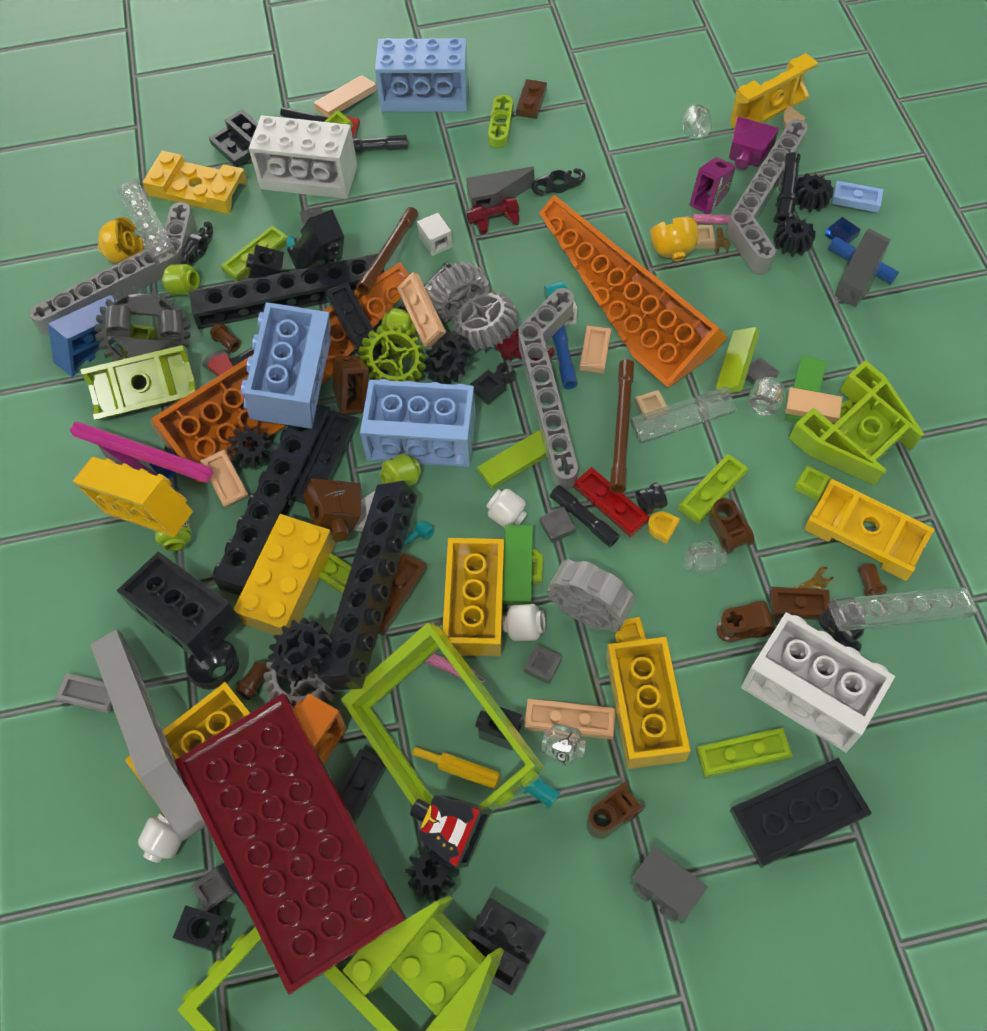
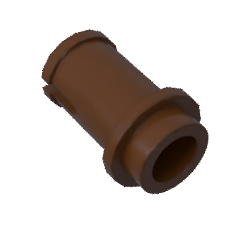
[210,323,241,353]
[858,563,887,601]
[236,661,269,700]

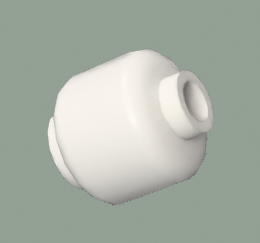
[486,489,527,528]
[502,604,546,642]
[138,813,182,863]

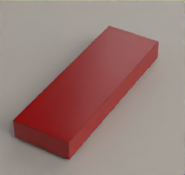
[573,467,650,538]

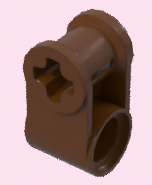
[709,498,755,554]
[716,601,776,643]
[586,782,646,839]

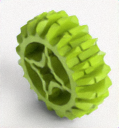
[358,324,426,382]

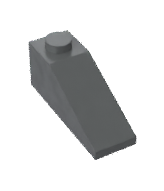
[835,228,891,307]

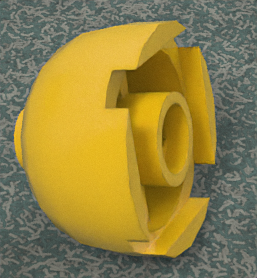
[98,217,144,265]
[650,217,699,261]

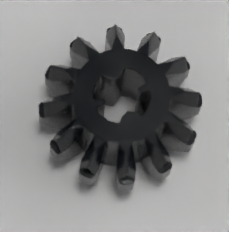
[796,172,834,212]
[773,216,816,257]
[226,424,272,469]
[405,846,460,901]

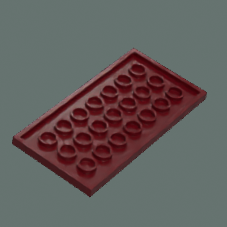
[175,693,406,995]

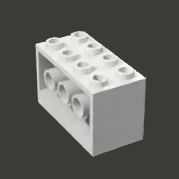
[249,115,358,199]
[741,612,895,753]

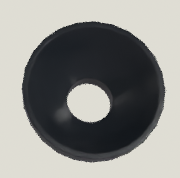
[186,640,240,690]

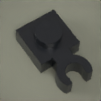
[470,362,516,405]

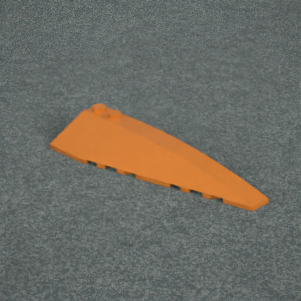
[539,195,727,388]

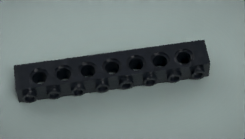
[189,253,384,329]
[213,404,331,595]
[317,480,417,690]

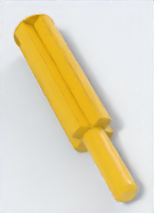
[412,747,501,790]

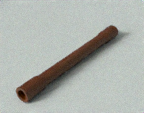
[356,207,418,295]
[610,359,634,493]

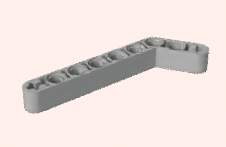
[726,119,808,274]
[29,202,196,335]
[518,288,578,489]
[91,629,206,841]

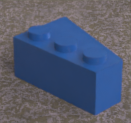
[48,295,131,377]

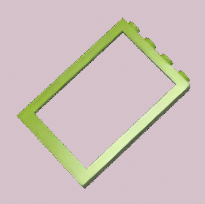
[341,622,544,822]
[177,927,400,1031]

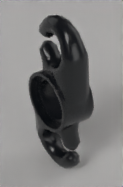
[531,168,586,195]
[181,221,213,265]

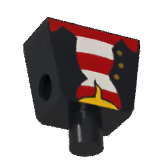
[410,795,492,868]

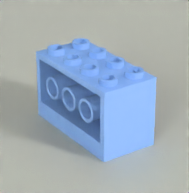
[375,38,469,112]
[241,302,331,429]
[360,379,476,467]

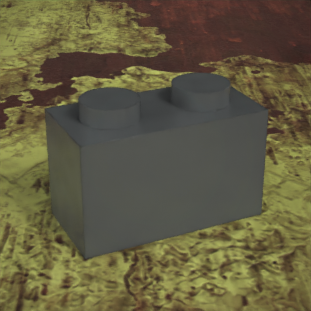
[630,846,707,924]

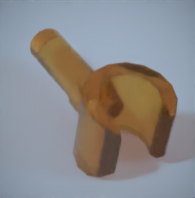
[714,227,731,254]
[793,567,834,589]

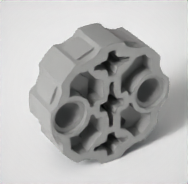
[547,559,635,632]

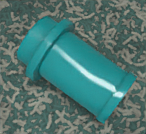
[521,773,560,809]

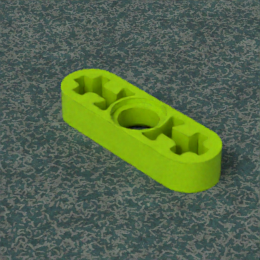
[488,94,513,148]

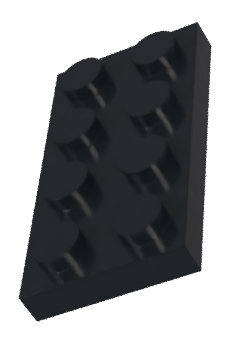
[730,757,872,868]

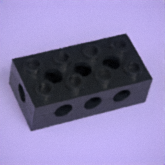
[116,551,242,663]

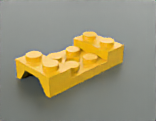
[730,53,818,129]
[142,151,247,214]
[804,479,935,582]

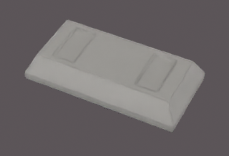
[54,673,112,713]

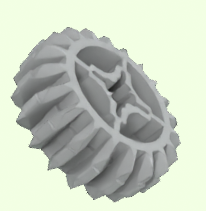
[427,261,489,322]
[452,290,518,351]
[264,652,340,708]

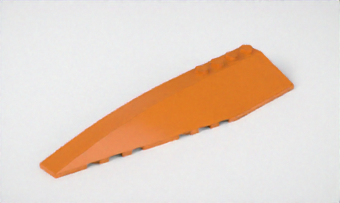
[151,262,409,484]

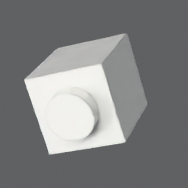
[417,213,453,256]

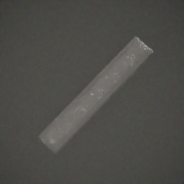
[117,179,178,266]
[827,587,978,631]

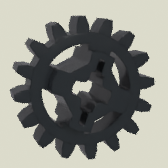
[424,331,472,385]
[268,618,332,682]

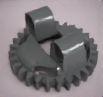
[95,287,191,377]

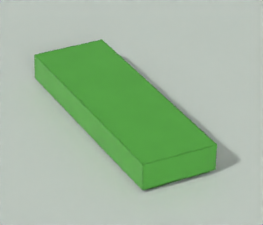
[784,355,827,423]
[503,525,533,605]

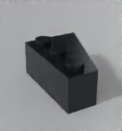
[287,209,344,270]

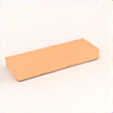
[314,75,377,118]
[397,272,446,348]
[524,699,616,740]

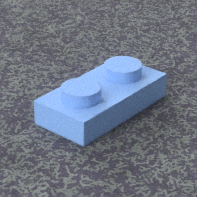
[831,181,884,213]

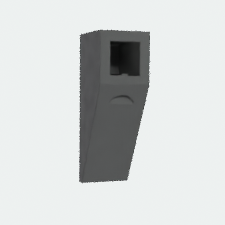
[466,166,534,208]

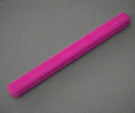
[70,422,214,483]

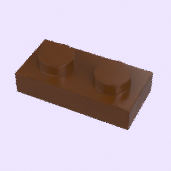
[516,79,547,119]
[770,587,830,620]

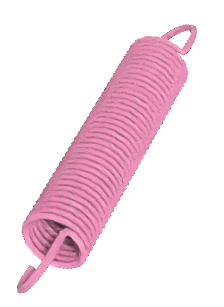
[686,214,731,225]
[426,653,485,683]

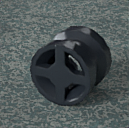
[635,482,668,515]

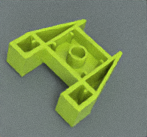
[789,360,924,486]
[342,896,504,1031]

